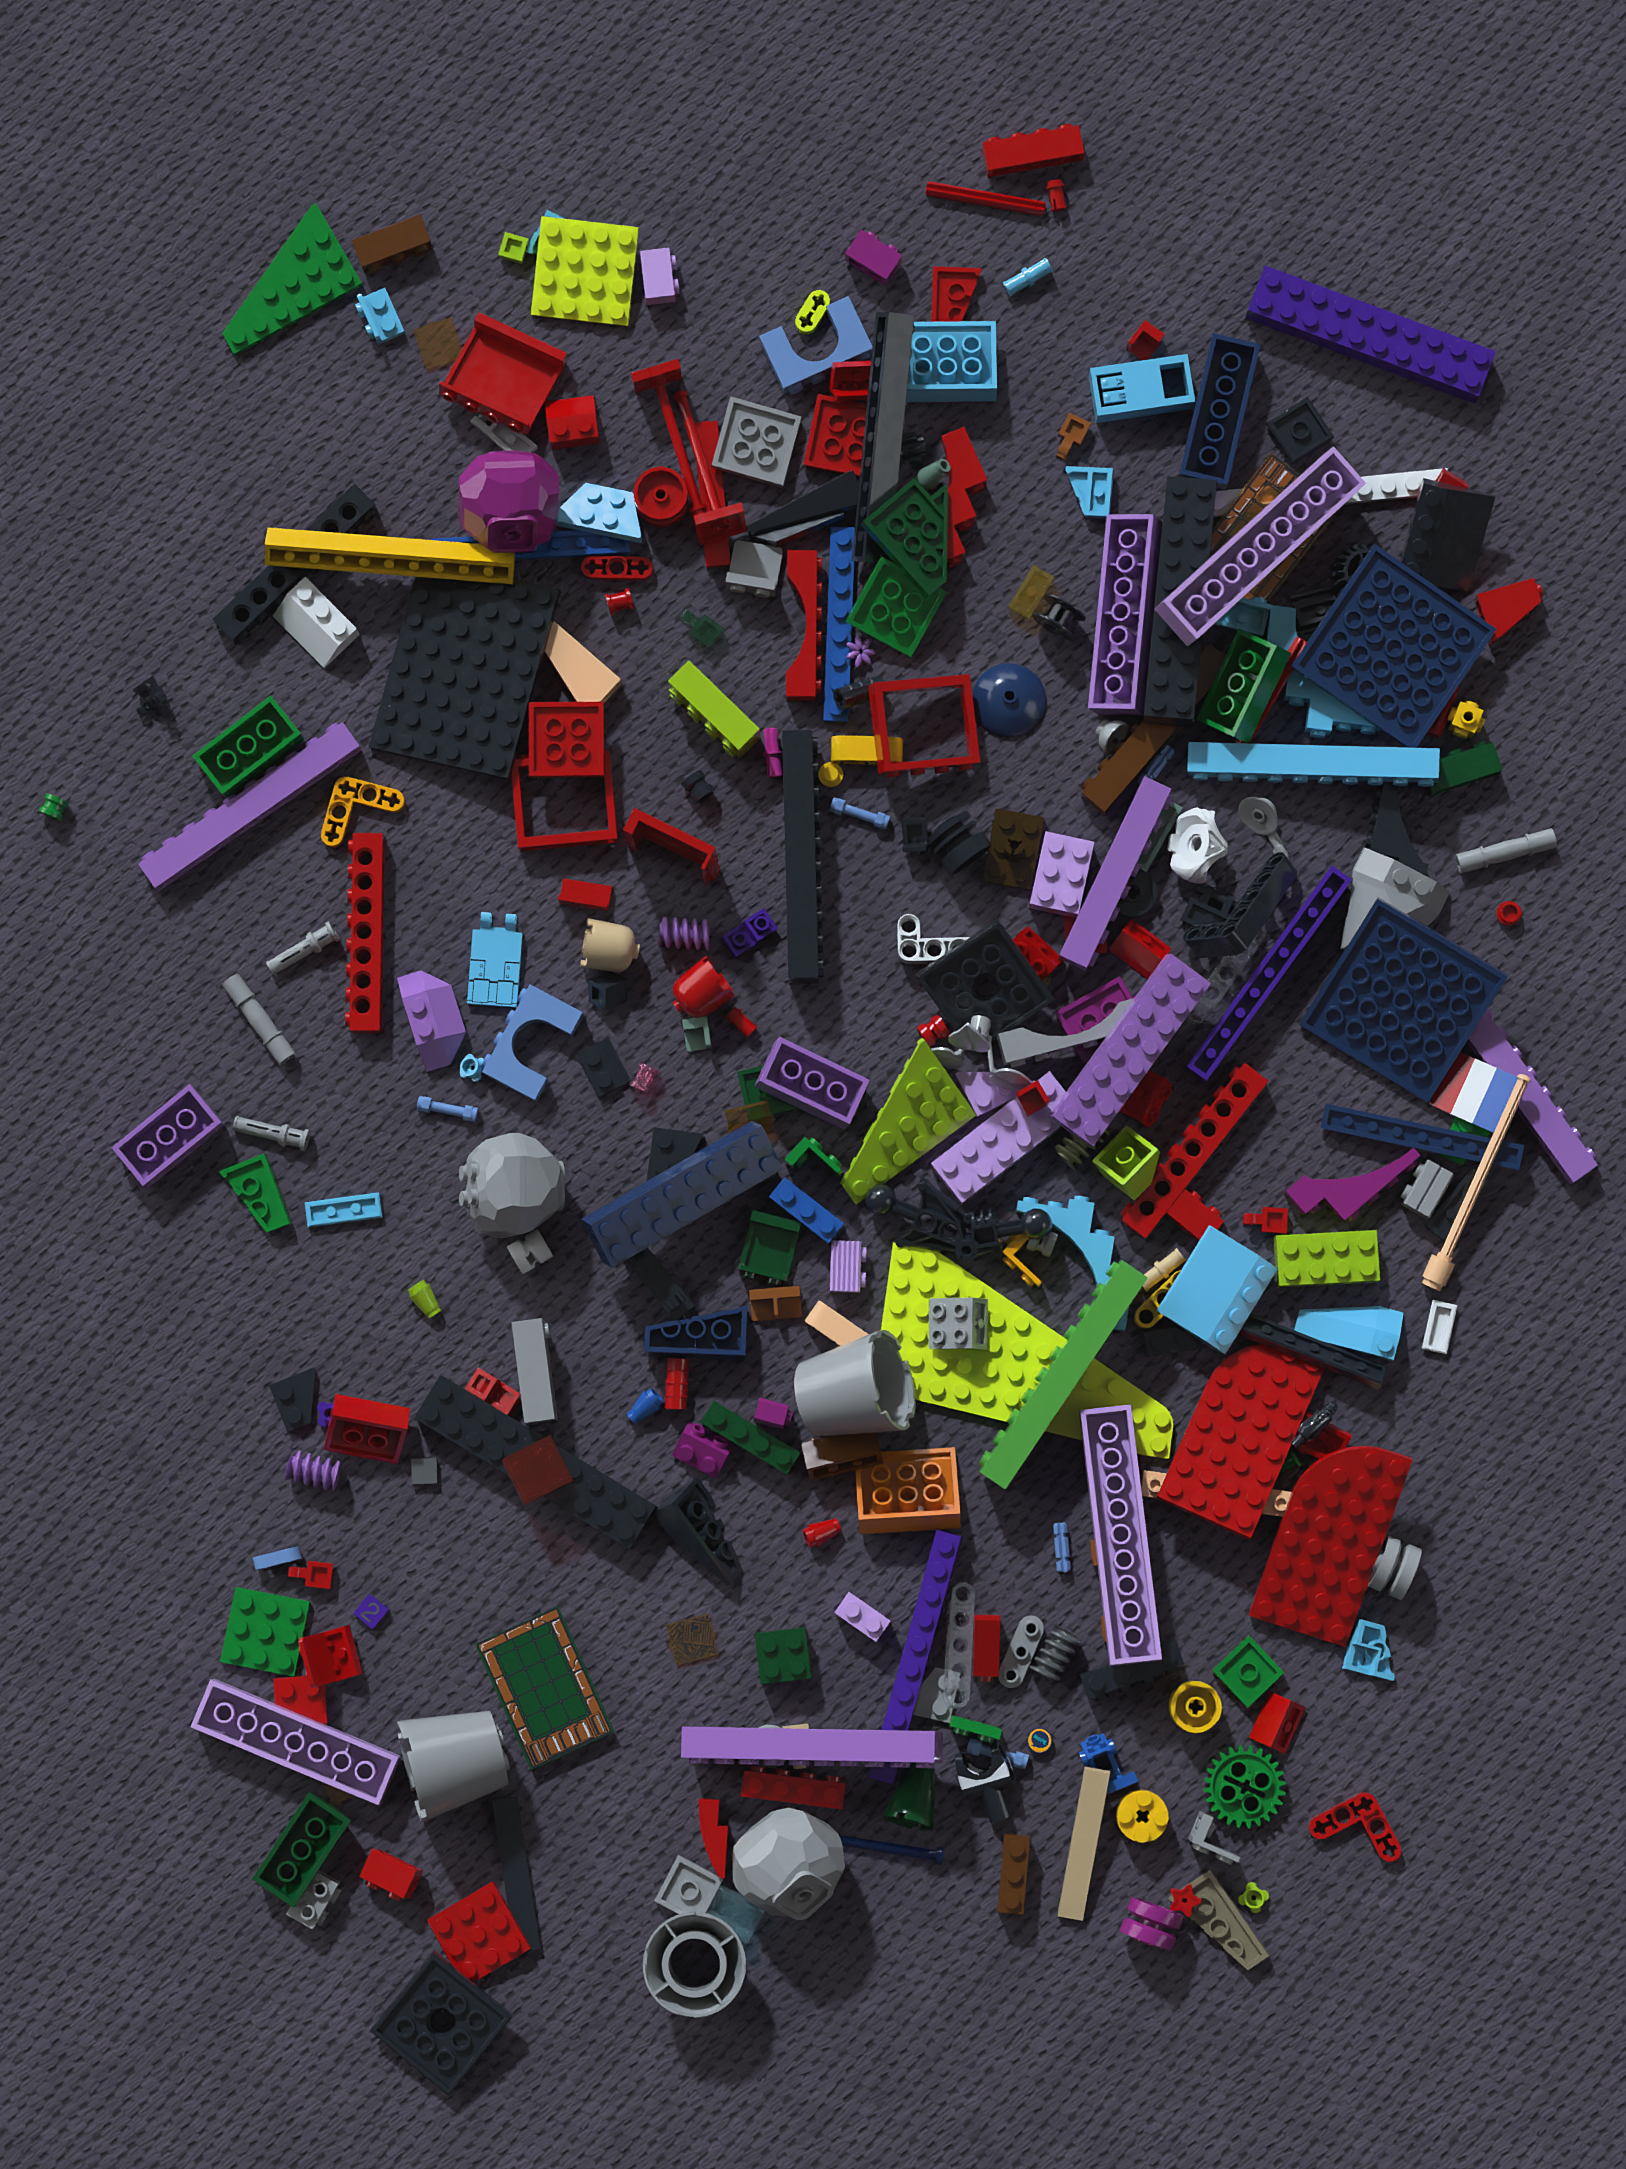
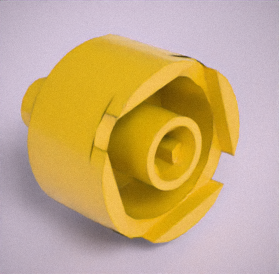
[1168,1681,1222,1733]
[1116,1789,1169,1843]

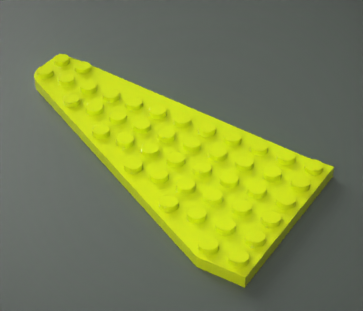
[881,1242,1173,1459]

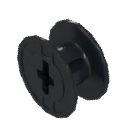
[1031,593,1086,641]

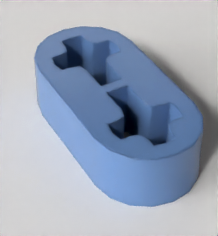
[253,1546,302,1570]

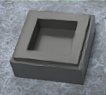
[411,1458,438,1484]

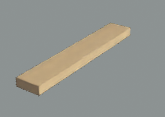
[1058,1767,1110,1921]

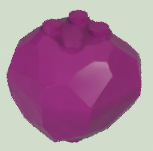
[458,450,559,553]

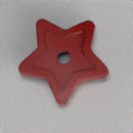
[1170,1884,1202,1917]

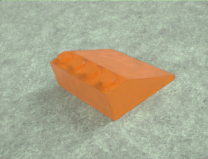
[855,1447,960,1534]

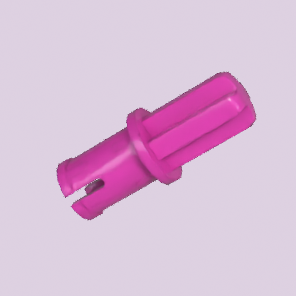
[763,728,783,778]

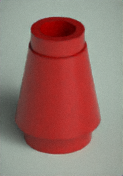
[802,1518,842,1548]

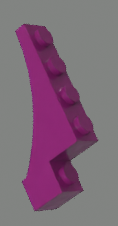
[1284,1148,1420,1222]

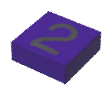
[353,1594,389,1629]

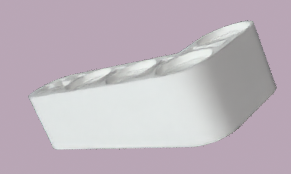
[897,914,970,964]

